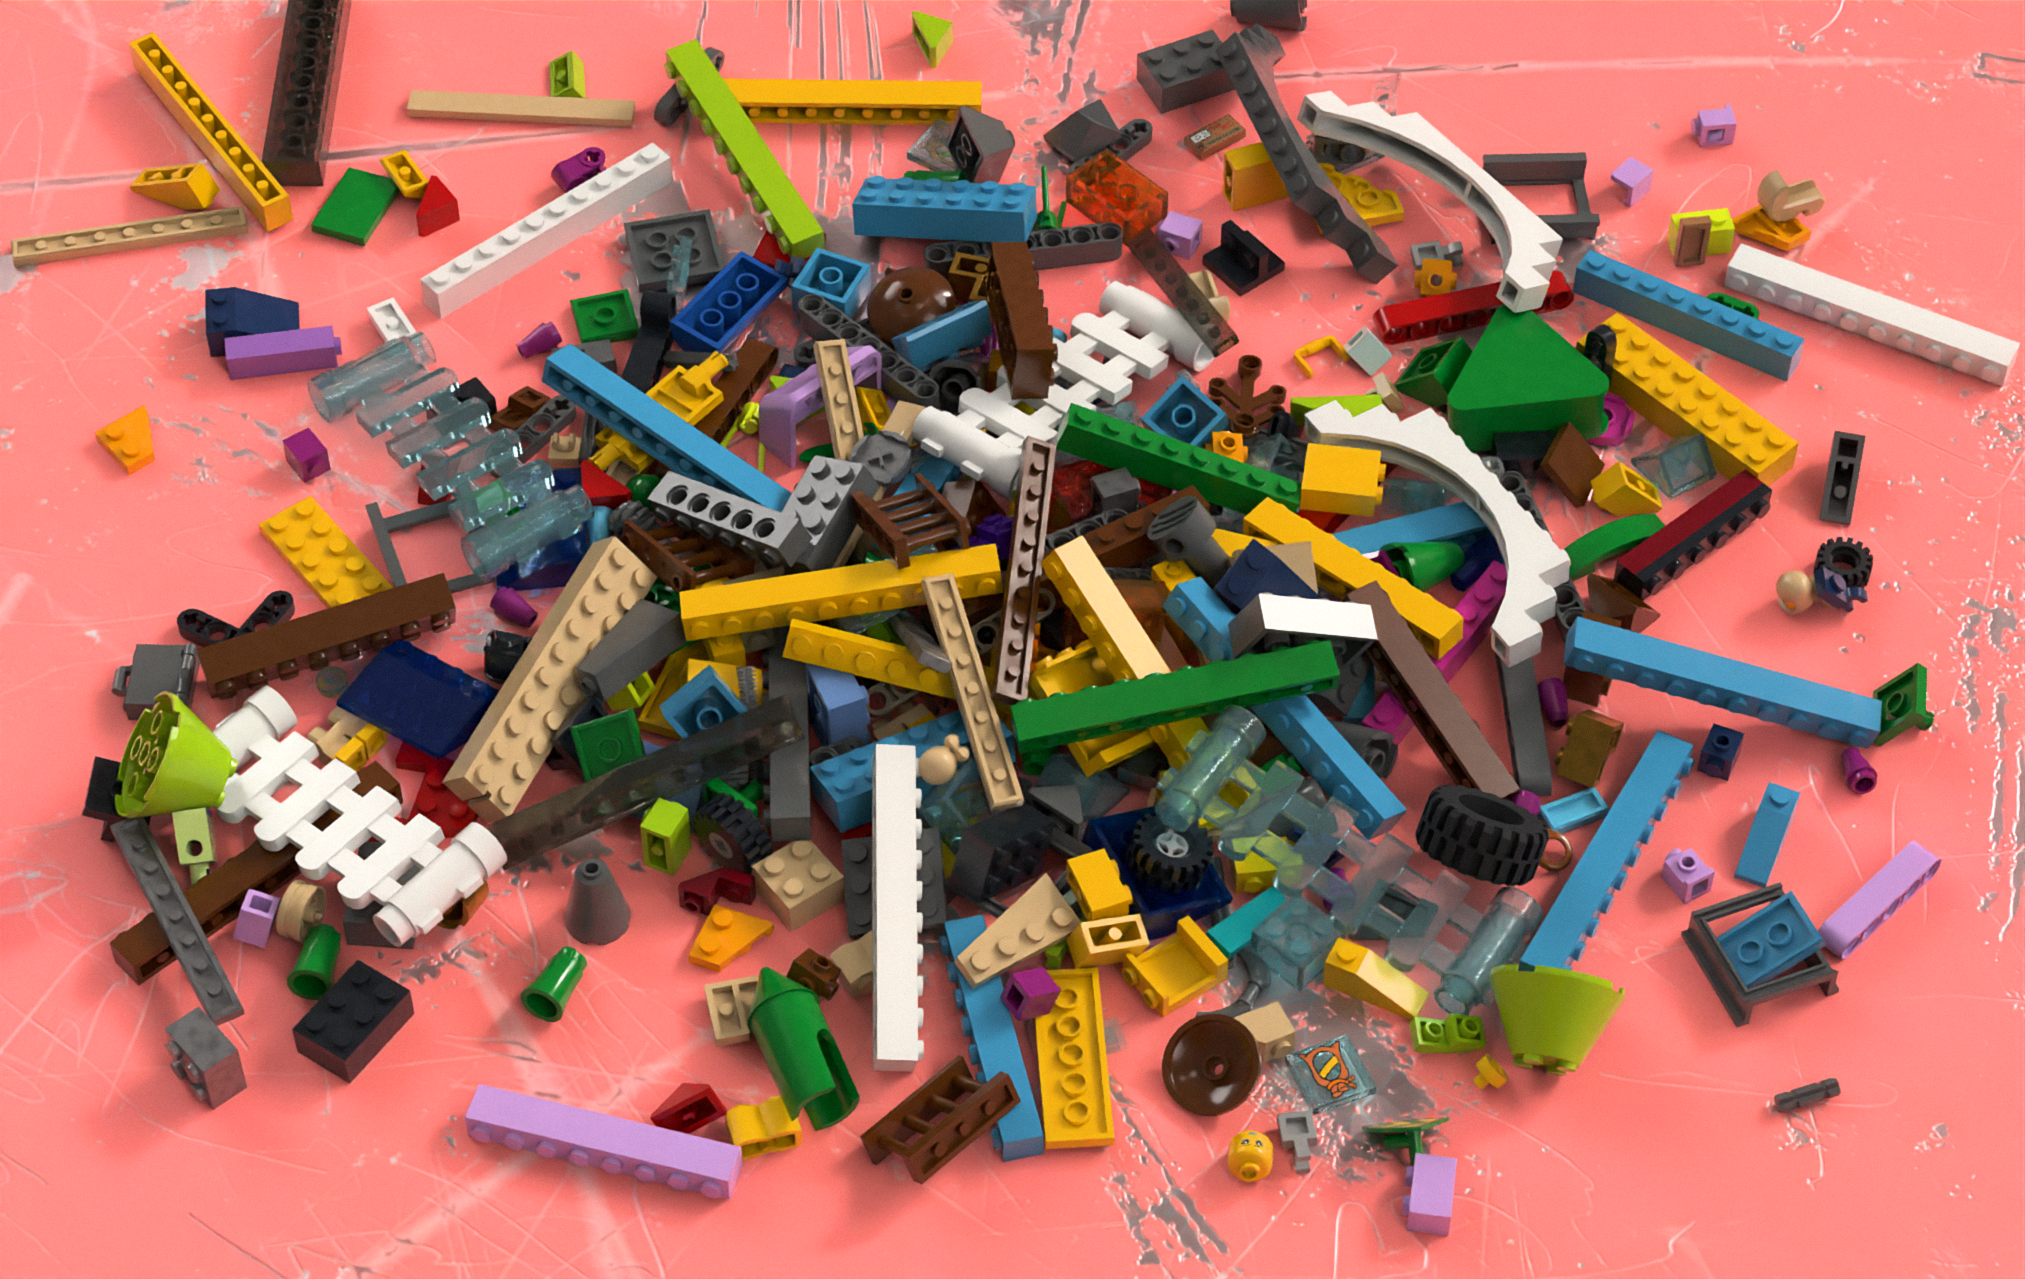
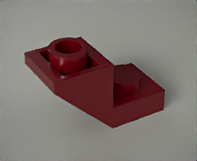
[678,867,756,916]

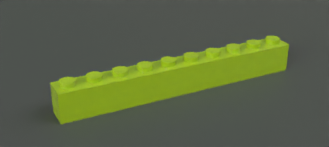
[664,39,825,259]

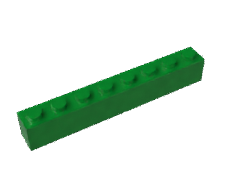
[1056,403,1302,515]

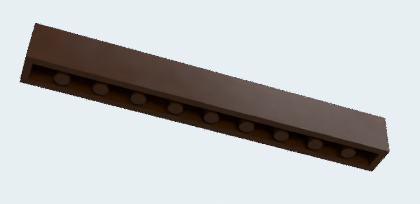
[921,485,1210,646]
[110,761,403,986]

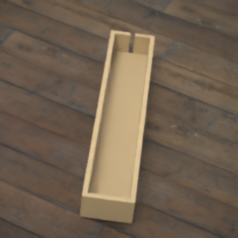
[442,536,657,823]

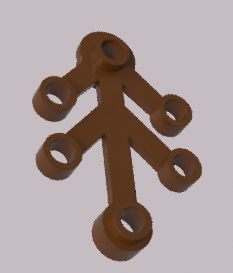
[1208,355,1287,439]

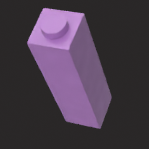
[224,325,342,380]

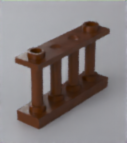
[850,473,971,570]
[621,520,755,594]
[860,1055,1021,1185]

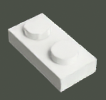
[366,298,419,353]

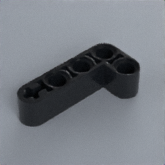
[621,290,677,394]

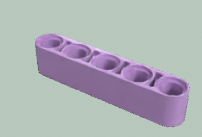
[1818,840,1942,960]

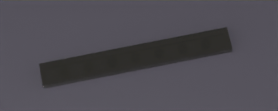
[1126,228,1240,358]

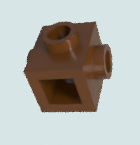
[786,948,842,1004]

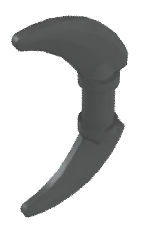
[1196,950,1271,1018]

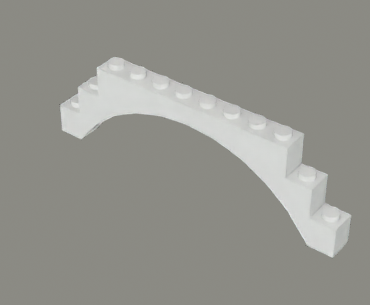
[1297,90,1563,313]
[1304,400,1571,667]

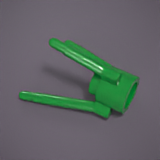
[1031,165,1067,232]

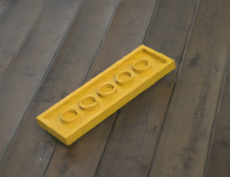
[258,496,393,609]
[1034,967,1115,1149]

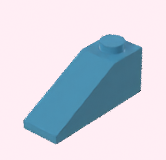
[1734,782,1800,888]

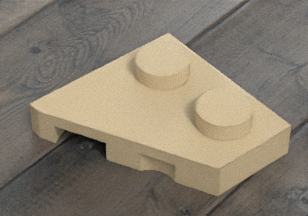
[704,975,759,1047]

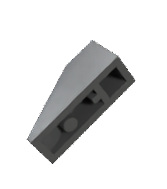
[1819,431,1866,525]

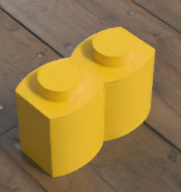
[724,1096,802,1160]

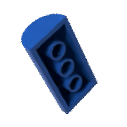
[670,251,789,353]

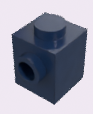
[1697,723,1744,781]

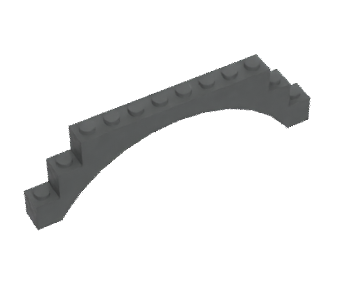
[1215,23,1398,284]

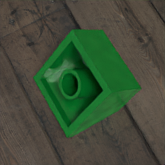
[1394,336,1473,407]

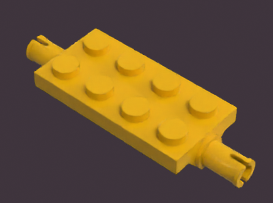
[587,351,728,472]

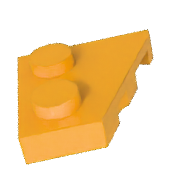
[1732,205,1811,251]
[95,405,155,475]
[688,904,774,972]

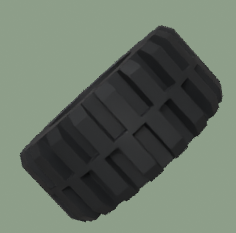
[1415,784,1549,886]

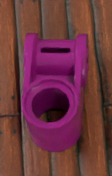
[551,147,606,193]

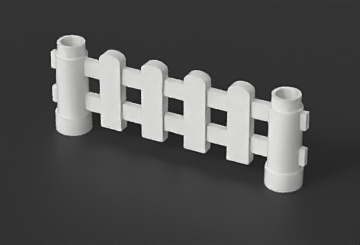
[912,281,1222,502]
[213,685,507,947]

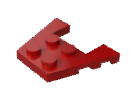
[367,738,486,842]

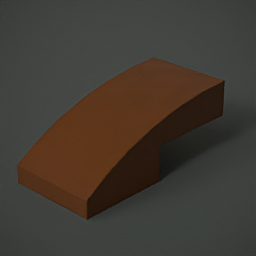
[488,386,551,437]

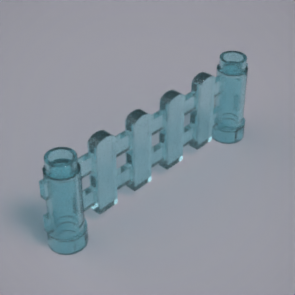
[307,331,595,582]
[1155,705,1544,1016]

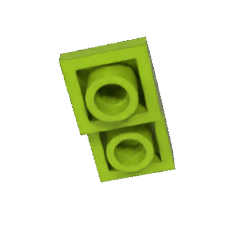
[1409,1013,1486,1053]

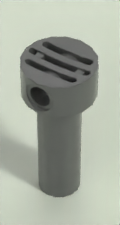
[1147,495,1237,614]

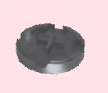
[850,430,912,487]

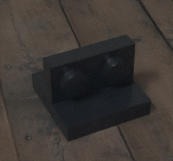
[1202,219,1285,297]
[545,695,609,787]
[82,756,151,843]

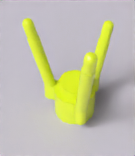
[720,402,765,472]

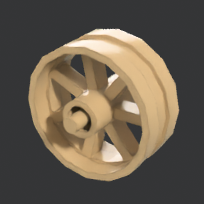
[276,879,327,943]

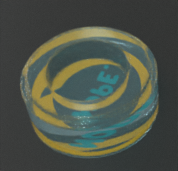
[316,666,349,698]

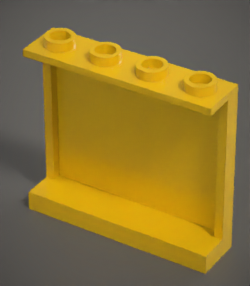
[1029,639,1158,778]

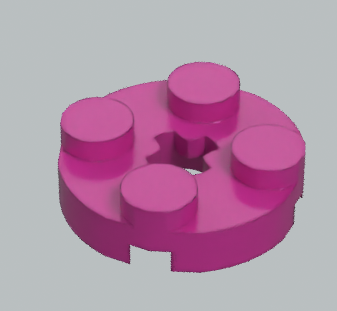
[1586,393,1634,447]

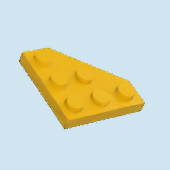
[1314,163,1405,235]

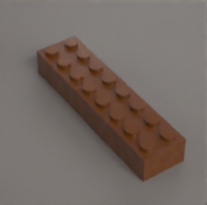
[197,573,456,700]

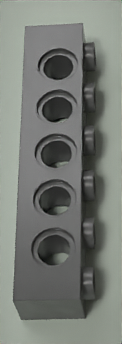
[647,471,813,567]

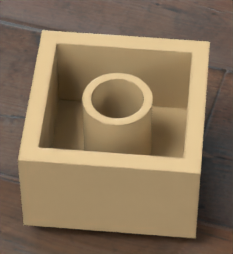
[752,840,845,932]

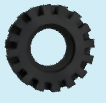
[1814,537,1873,589]

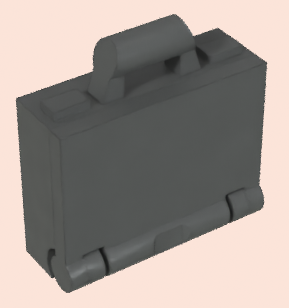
[111,643,200,720]

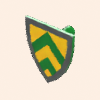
[1362,1117,1449,1166]

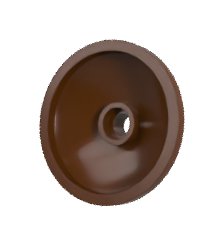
[867,267,956,345]
[1162,1014,1261,1116]

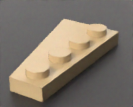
[954,873,1081,989]

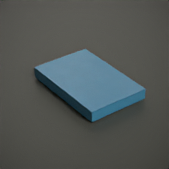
[1717,891,1827,989]

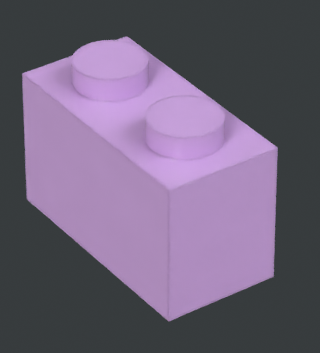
[1401,1153,1457,1236]

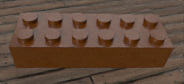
[985,242,1058,399]

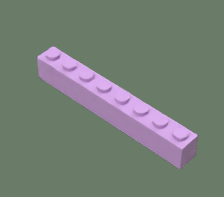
[465,1084,743,1200]

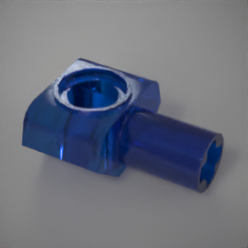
[1450,536,1504,592]

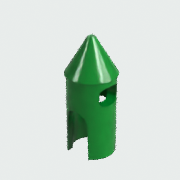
[747,967,860,1131]

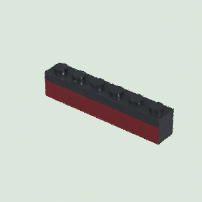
[1614,469,1772,600]

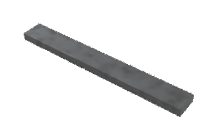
[110,817,245,1026]

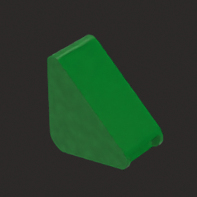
[1447,305,1609,452]

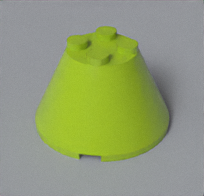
[115,691,237,818]
[1489,964,1626,1076]

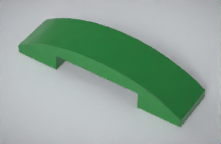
[1563,514,1665,581]

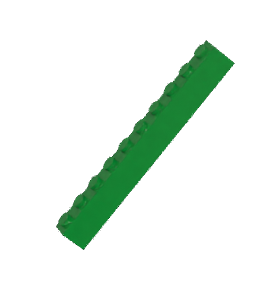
[1011,640,1340,754]

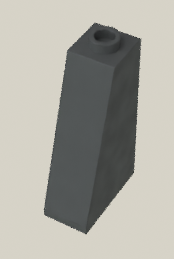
[576,599,687,701]

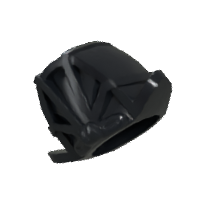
[483,629,532,686]

